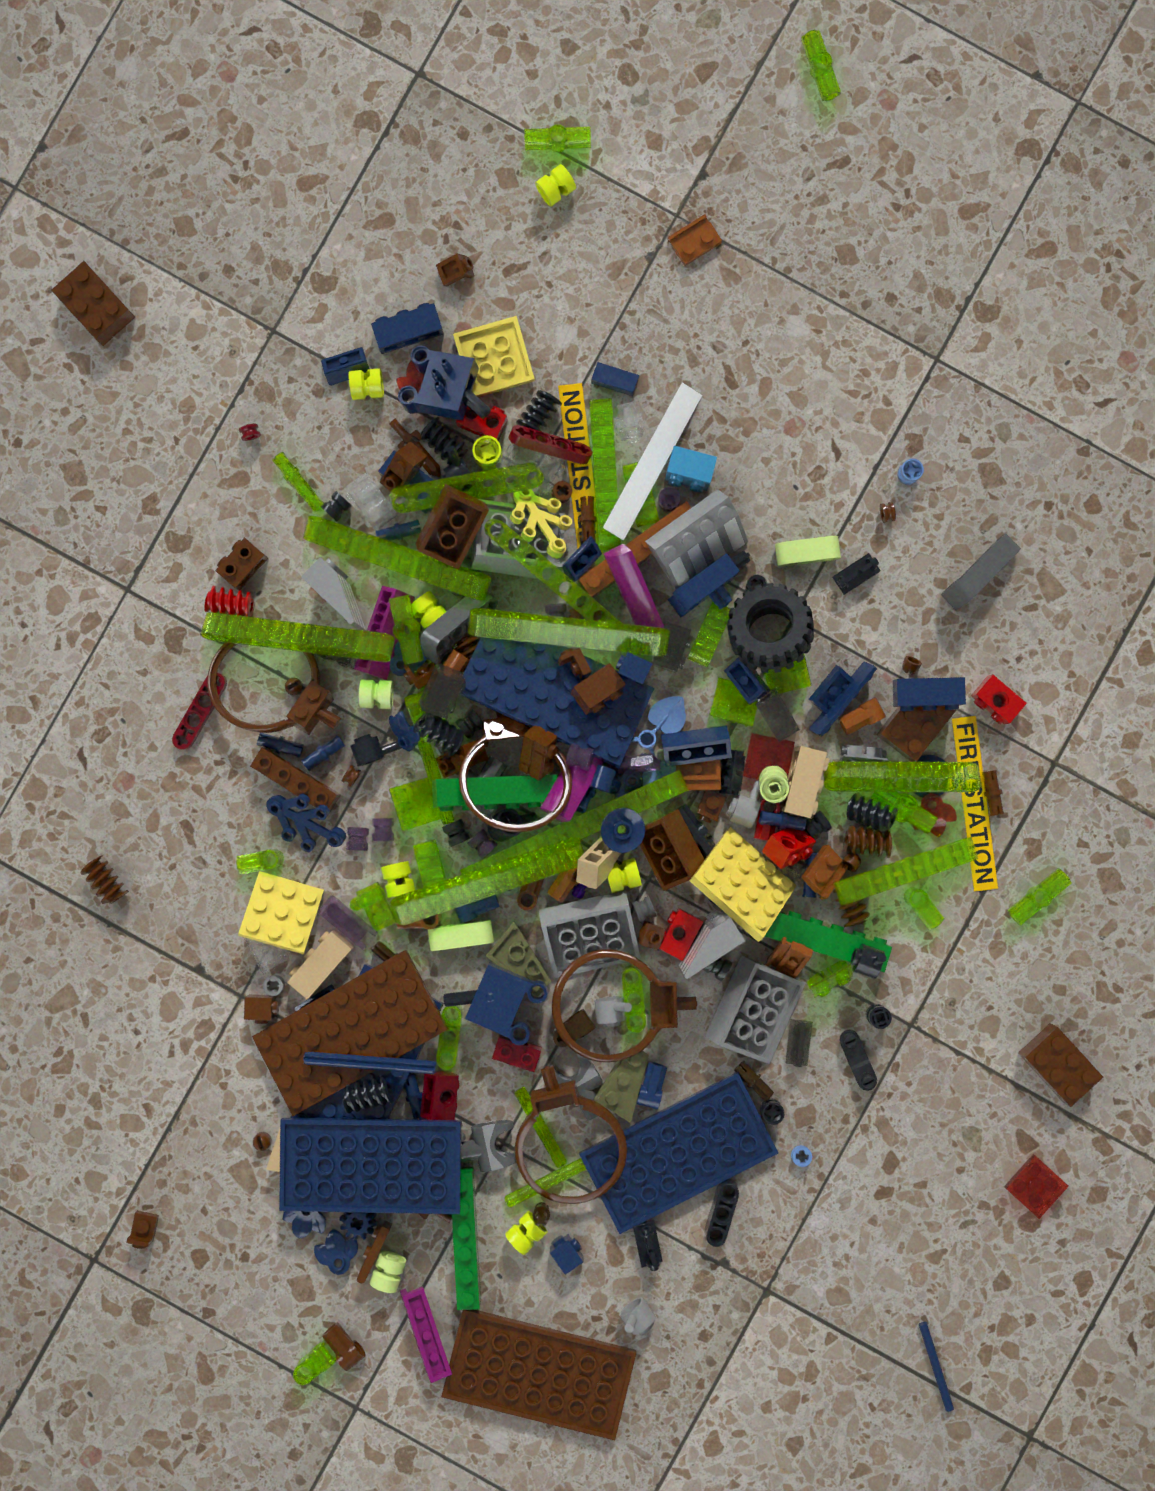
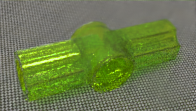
[801,29,841,102]
[524,124,591,153]
[389,595,424,665]
[871,782,938,834]
[1007,868,1072,926]

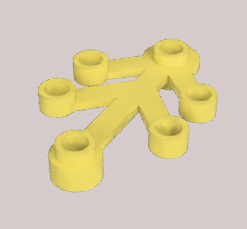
[510,485,572,559]

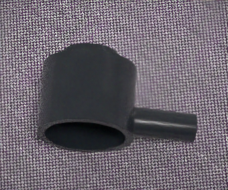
[442,446,476,491]
[350,734,402,767]
[487,809,537,842]
[850,944,886,979]

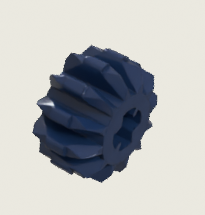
[339,1212,378,1241]

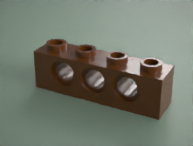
[250,747,341,812]

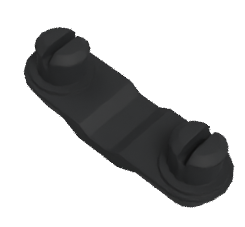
[839,1030,877,1091]

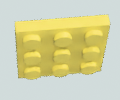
[453,316,535,397]
[238,871,324,954]

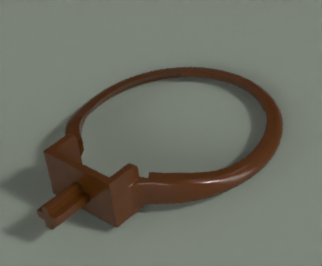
[207,626,341,735]
[459,712,572,832]
[552,949,697,1062]
[515,1065,627,1204]

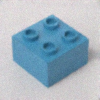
[665,446,717,493]

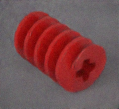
[204,585,254,620]

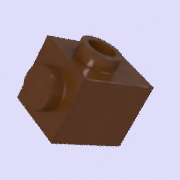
[244,994,279,1024]

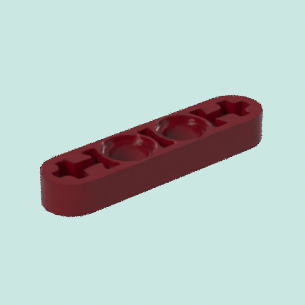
[508,425,593,465]
[172,673,227,750]

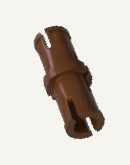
[579,496,597,542]
[982,770,1004,816]

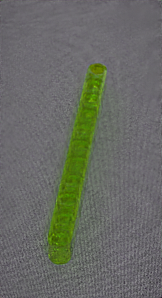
[459,770,688,890]

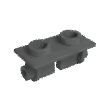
[839,745,888,771]

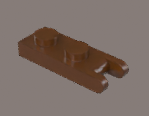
[357,1220,392,1284]

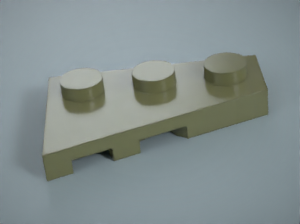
[486,921,551,997]
[594,1042,649,1123]

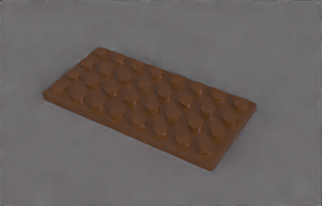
[252,950,449,1116]
[441,1309,637,1441]

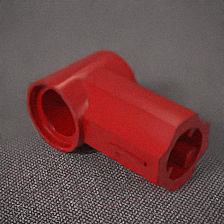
[754,798,780,841]

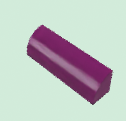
[604,544,664,633]
[354,586,415,680]
[540,748,603,822]

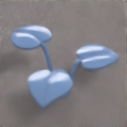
[630,696,686,800]

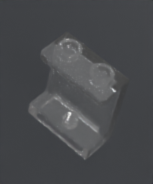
[496,443,566,498]

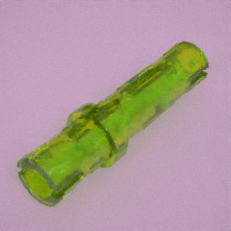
[272,452,324,513]

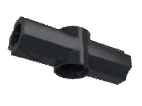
[678,804,716,860]

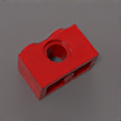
[971,674,1027,724]
[659,907,703,961]

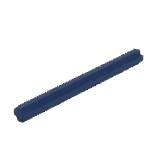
[303,1052,437,1074]

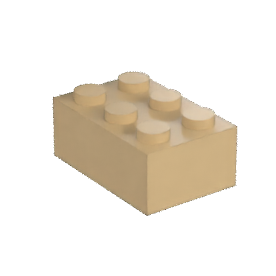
[780,746,829,818]

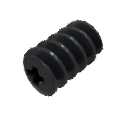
[516,390,562,432]
[421,417,468,466]
[413,710,464,756]
[846,793,898,833]
[343,1076,394,1114]

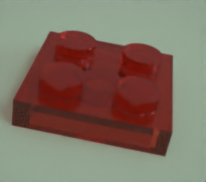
[742,733,795,780]
[1004,1154,1069,1219]

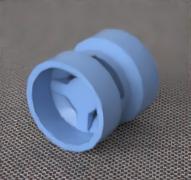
[897,459,924,485]

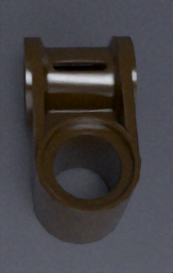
[553,1009,596,1047]

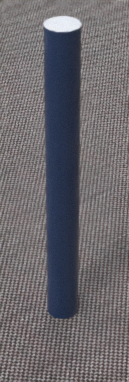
[918,1322,954,1412]

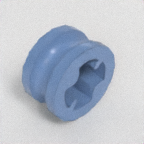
[791,1145,812,1167]

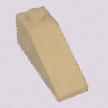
[576,832,621,889]

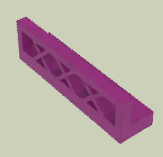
[399,1286,452,1383]

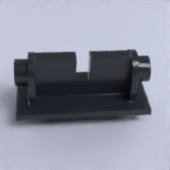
[832,553,881,595]
[719,750,746,795]
[633,1220,663,1271]

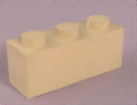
[287,930,354,1000]

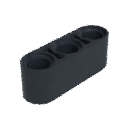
[705,1178,739,1247]

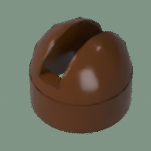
[902,656,922,675]
[285,677,303,695]
[841,853,861,872]
[253,1132,272,1151]

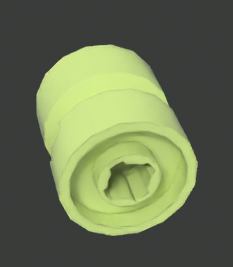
[359,679,394,709]
[759,766,789,803]
[370,1251,407,1293]

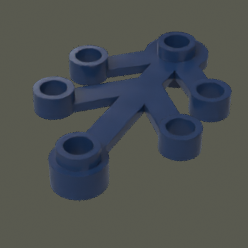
[266,794,347,853]

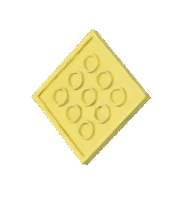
[690,827,797,942]

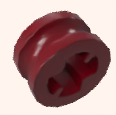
[239,423,261,441]

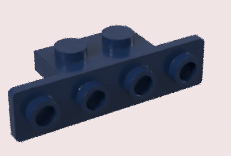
[809,661,877,737]

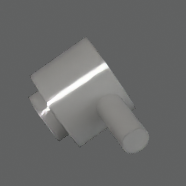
[727,781,761,829]
[594,996,632,1027]
[619,1297,656,1335]

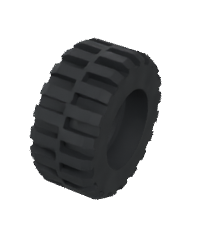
[727,583,814,673]

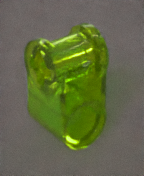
[293,1341,337,1385]

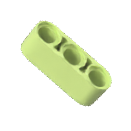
[775,536,841,567]
[427,920,494,951]

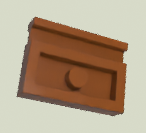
[668,214,722,267]
[676,759,721,791]
[801,844,848,900]
[766,937,813,978]

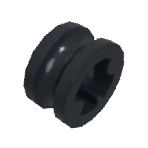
[746,575,767,592]

